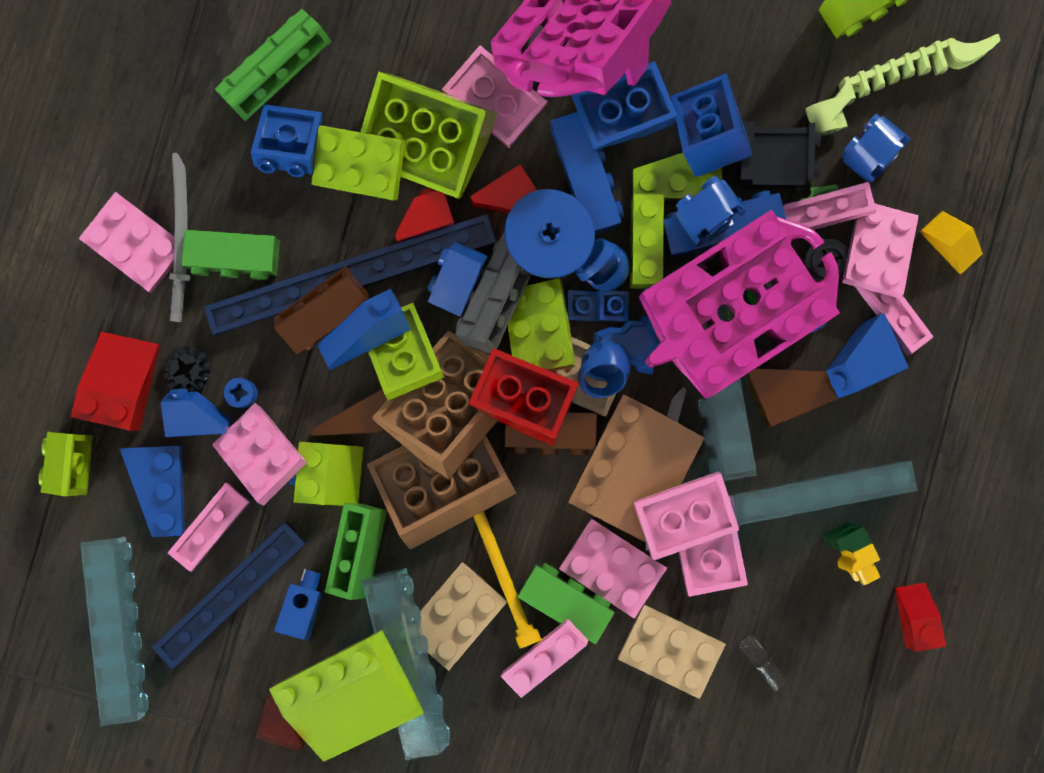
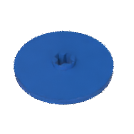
[504,189,595,278]

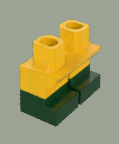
[822,522,881,585]

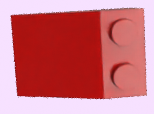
[71,332,160,431]
[469,348,579,446]

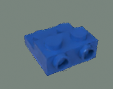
[251,105,323,177]

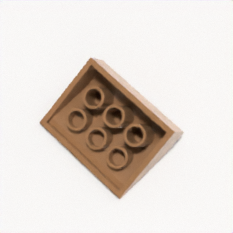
[372,331,498,479]
[568,394,704,542]
[367,435,516,550]

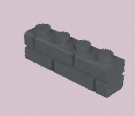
[455,233,531,353]

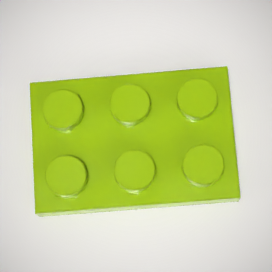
[311,125,406,200]
[508,278,576,372]
[368,303,444,401]

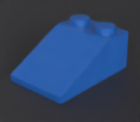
[571,61,677,150]
[671,74,752,178]

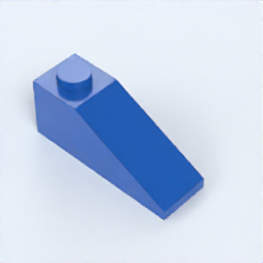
[317,289,411,370]

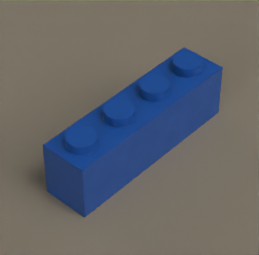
[550,112,624,235]
[663,191,786,259]

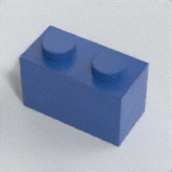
[427,242,488,317]

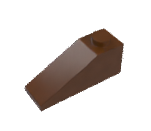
[310,389,387,437]

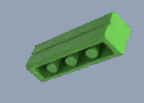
[215,9,331,121]

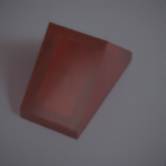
[255,694,306,751]

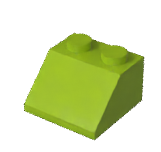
[38,432,93,496]
[294,442,364,506]

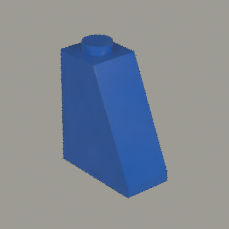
[826,313,909,398]

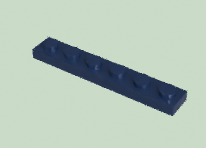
[152,521,307,670]

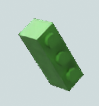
[182,230,280,280]
[325,503,387,600]
[517,563,614,644]

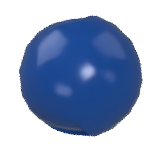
[575,238,630,291]
[578,340,631,398]

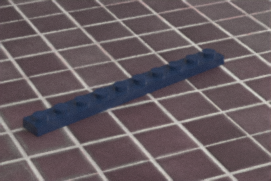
[204,214,496,336]

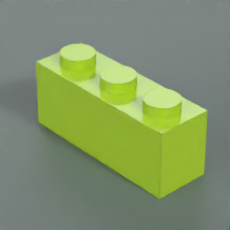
[630,194,664,289]

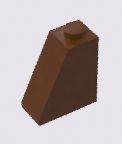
[744,369,838,427]

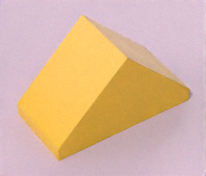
[920,211,983,274]

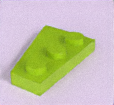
[632,153,722,200]

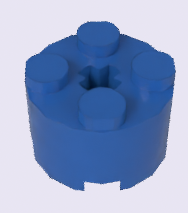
[841,114,911,185]
[675,176,747,247]

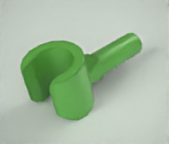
[797,184,838,201]

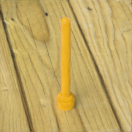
[473,511,542,649]

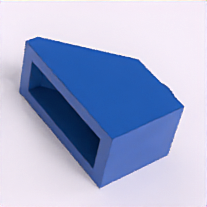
[161,389,231,437]

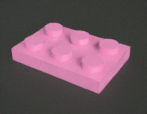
[442,45,548,149]
[79,192,175,293]
[842,204,918,299]
[212,403,307,506]
[633,472,739,560]
[679,496,748,597]
[559,518,667,619]

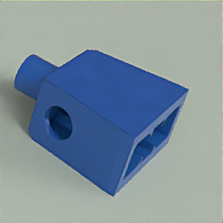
[274,569,323,642]

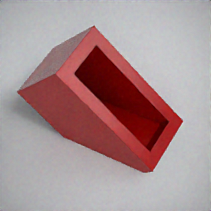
[470,164,537,214]
[395,188,455,243]
[894,582,946,652]

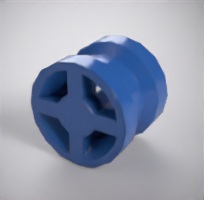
[224,378,258,409]

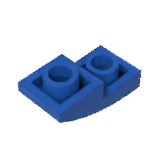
[565,290,629,322]

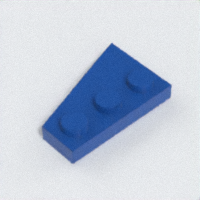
[120,446,185,537]

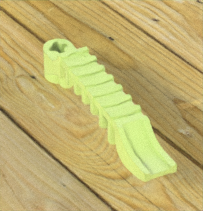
[805,34,1001,137]

